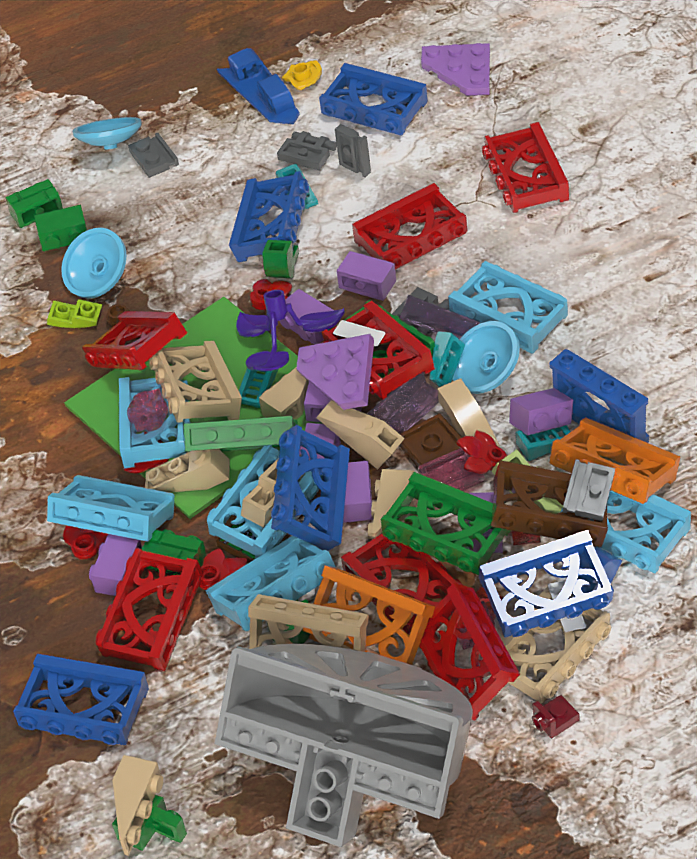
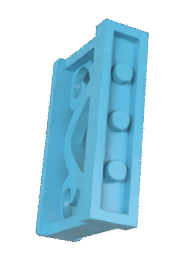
[448,261,568,354]
[119,377,190,468]
[207,445,323,558]
[47,475,174,542]
[559,491,691,574]
[206,536,335,631]

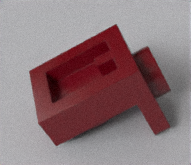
[532,695,580,739]

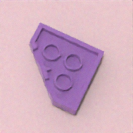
[421,43,490,96]
[296,334,374,410]

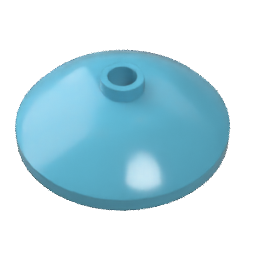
[72,117,142,150]
[62,228,127,298]
[453,321,520,394]

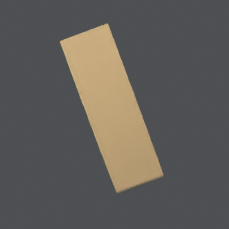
[437,378,500,447]
[241,454,310,528]

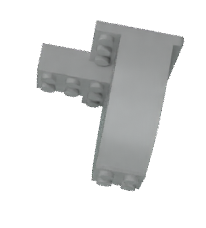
[215,644,473,847]

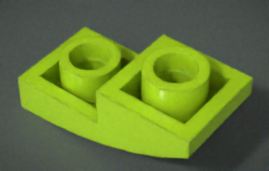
[47,299,102,328]

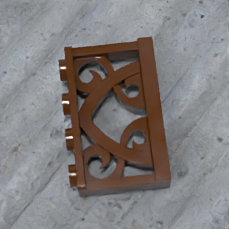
[491,460,608,547]

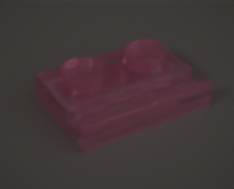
[418,448,484,491]

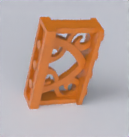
[549,417,680,504]
[303,565,435,665]

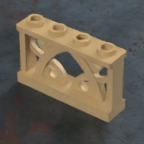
[149,341,242,423]
[500,579,611,704]
[248,594,369,652]

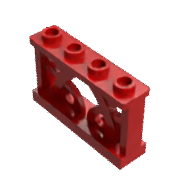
[482,122,569,213]
[352,183,468,269]
[322,300,435,400]
[82,311,187,370]
[341,534,463,635]
[96,548,203,671]
[419,583,520,720]

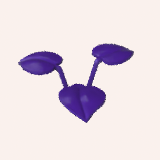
[236,290,345,371]

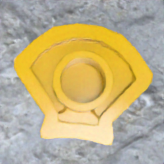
[282,60,322,90]

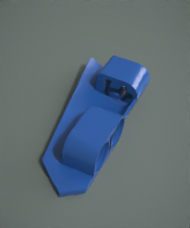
[217,48,300,124]

